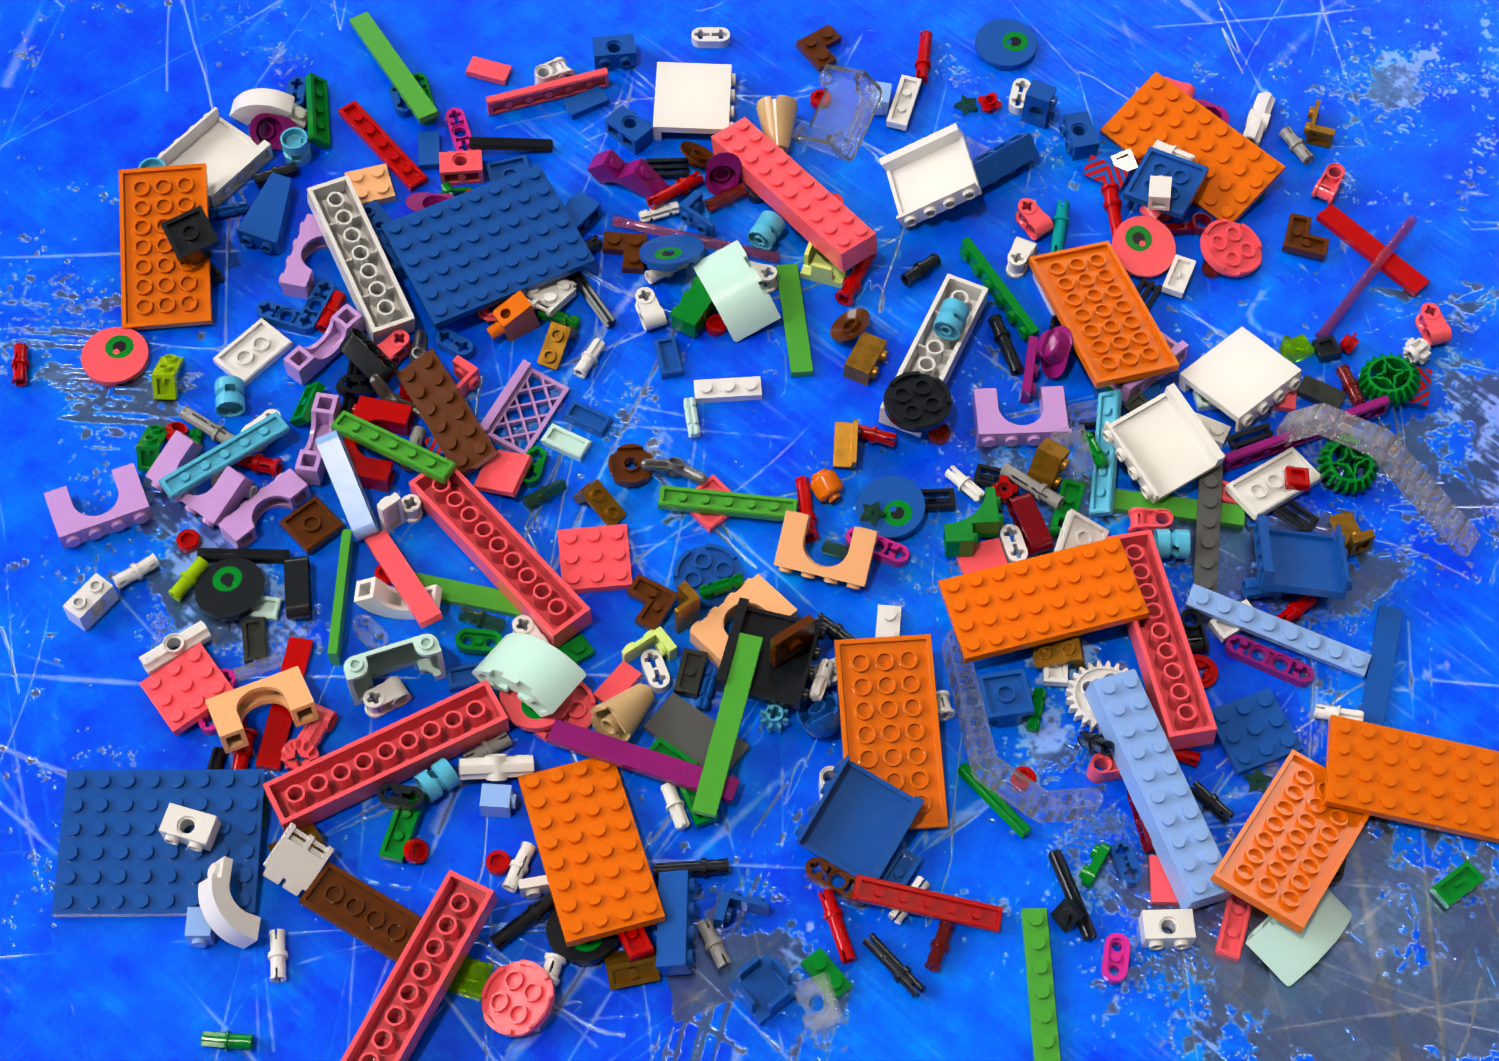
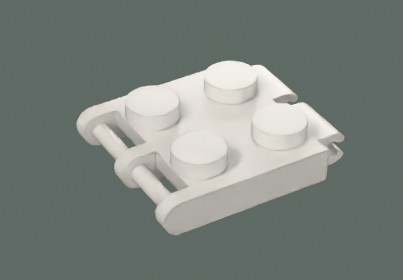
[524,278,578,317]
[262,822,334,896]

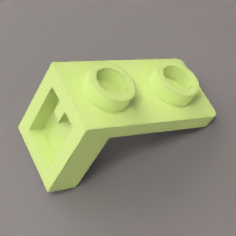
[622,626,677,663]

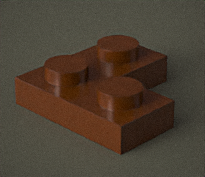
[796,24,841,73]
[1281,213,1329,261]
[602,231,648,274]
[627,573,678,631]

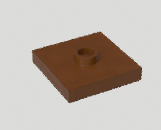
[279,495,345,556]
[770,615,815,667]

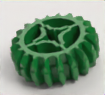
[1358,352,1421,408]
[1316,434,1379,495]

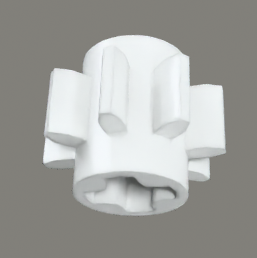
[1403,337,1431,365]

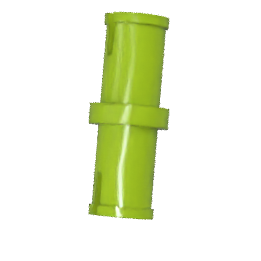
[168,556,210,602]

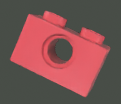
[439,150,484,185]

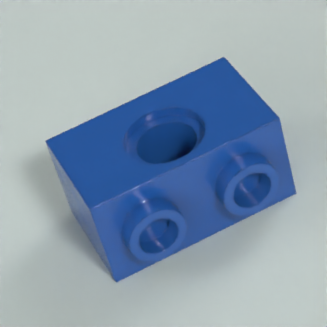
[592,34,636,70]
[1021,79,1058,129]
[605,105,653,155]
[1059,111,1100,161]

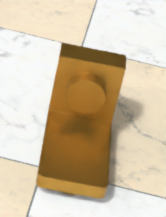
[1303,100,1336,149]
[537,321,578,370]
[572,479,626,526]
[1329,511,1376,557]
[1032,637,1087,672]

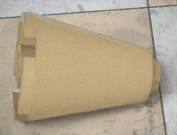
[756,95,798,153]
[590,683,654,742]

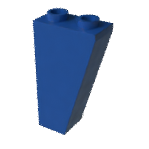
[237,172,294,256]

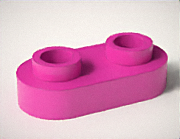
[1101,933,1130,984]

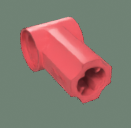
[297,703,338,748]

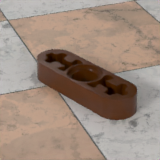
[805,857,867,907]

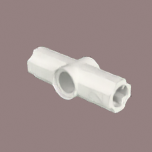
[1243,91,1276,146]
[139,621,213,675]
[458,754,534,781]

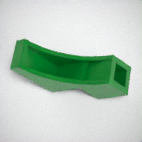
[943,487,1003,557]

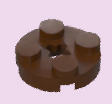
[608,444,654,487]

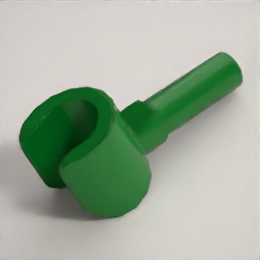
[441,182,472,196]

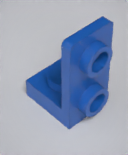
[679,189,715,239]
[713,891,770,930]

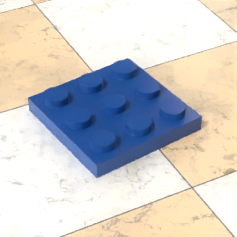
[1123,147,1209,220]
[1211,688,1303,776]

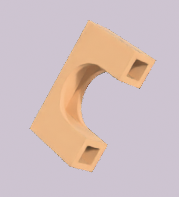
[774,510,879,590]
[690,574,798,669]
[205,666,319,754]

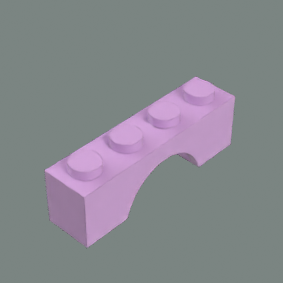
[279,214,328,300]
[283,303,366,386]
[295,392,342,486]
[218,468,311,548]

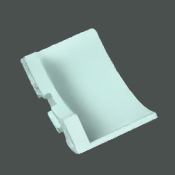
[692,240,781,342]
[471,633,586,717]
[1246,888,1352,986]

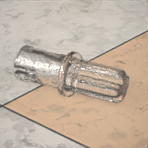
[233,654,282,683]

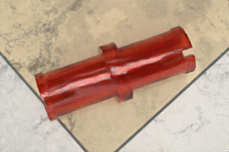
[704,182,748,213]
[1335,364,1366,407]
[924,920,955,972]

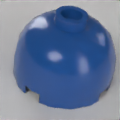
[796,691,841,738]

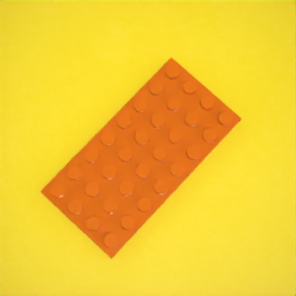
[1100,72,1285,222]
[119,163,213,330]
[1028,240,1180,389]
[938,536,1149,664]
[834,634,948,830]
[1323,715,1499,844]
[1210,749,1370,934]
[518,758,665,947]

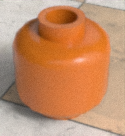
[810,468,844,503]

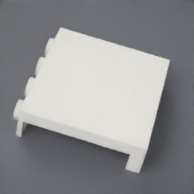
[653,62,736,141]
[156,107,274,208]
[879,123,982,229]
[1178,327,1302,432]
[1102,383,1225,504]

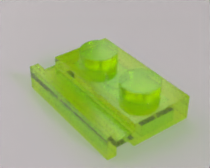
[447,957,493,1002]

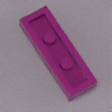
[1020,336,1040,404]

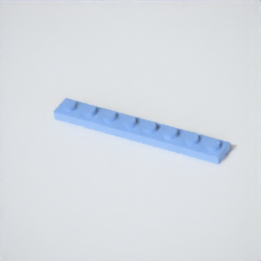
[1184,584,1372,678]

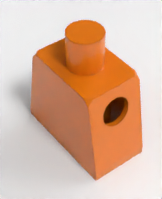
[486,290,540,341]

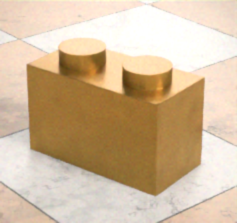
[843,331,889,386]
[1027,438,1071,490]

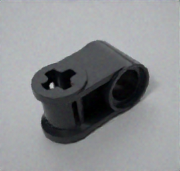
[1180,609,1209,654]

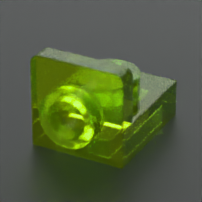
[1279,334,1315,363]

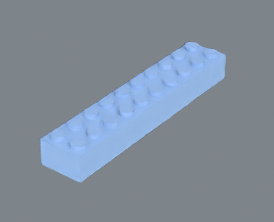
[1084,669,1232,910]

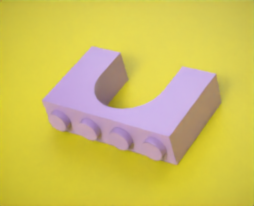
[972,386,1069,447]
[145,430,254,528]
[44,463,154,549]

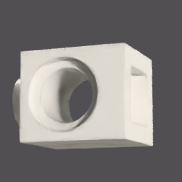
[1147,175,1172,211]

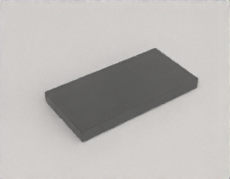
[643,692,750,774]

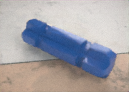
[209,201,249,220]
[696,666,719,712]

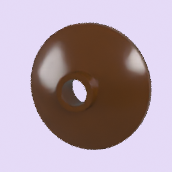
[680,141,714,168]
[830,308,870,342]

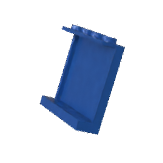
[1253,515,1353,600]
[795,755,925,879]

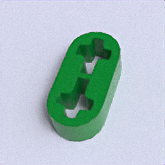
[522,446,547,488]

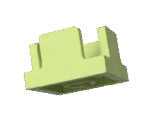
[800,241,849,288]

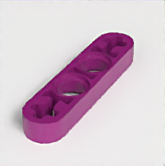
[1224,634,1314,688]

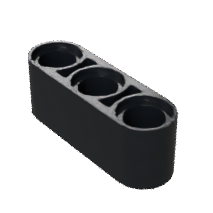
[339,328,398,385]
[284,556,312,620]

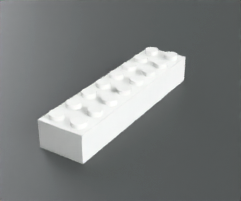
[307,175,415,344]
[879,273,988,438]

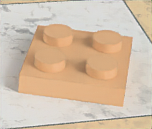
[344,163,396,206]

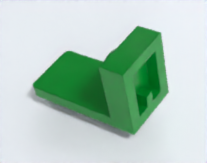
[136,425,167,471]

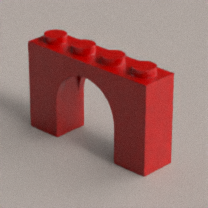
[344,395,415,493]

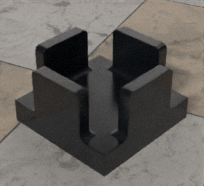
[160,205,220,265]

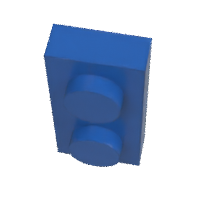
[880,846,923,885]

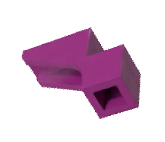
[587,149,669,198]

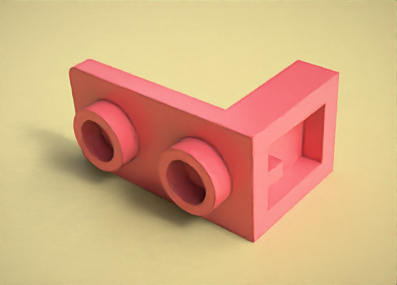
[452,355,480,398]

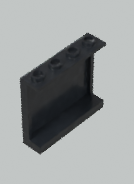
[716,597,827,710]

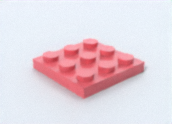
[557,524,632,594]
[139,642,233,736]

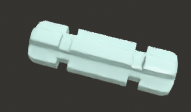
[683,397,700,439]

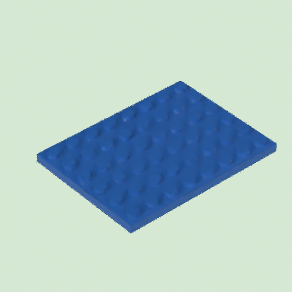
[381,164,595,329]
[52,769,267,917]

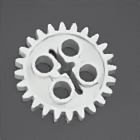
[1065,661,1128,735]

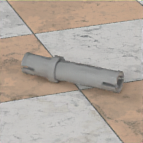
[180,406,235,443]
[1000,463,1065,510]

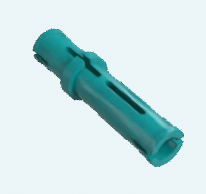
[1049,200,1070,253]

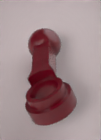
[1162,212,1213,235]

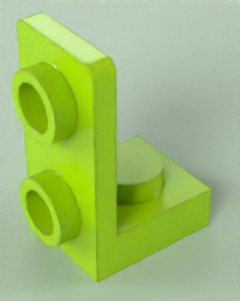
[151,354,184,400]

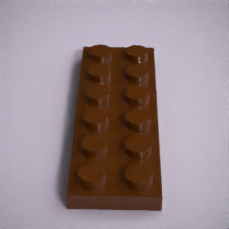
[396,349,499,477]
[298,861,422,963]

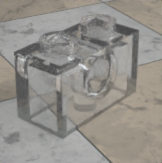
[1051,425,1095,476]
[794,972,845,1034]

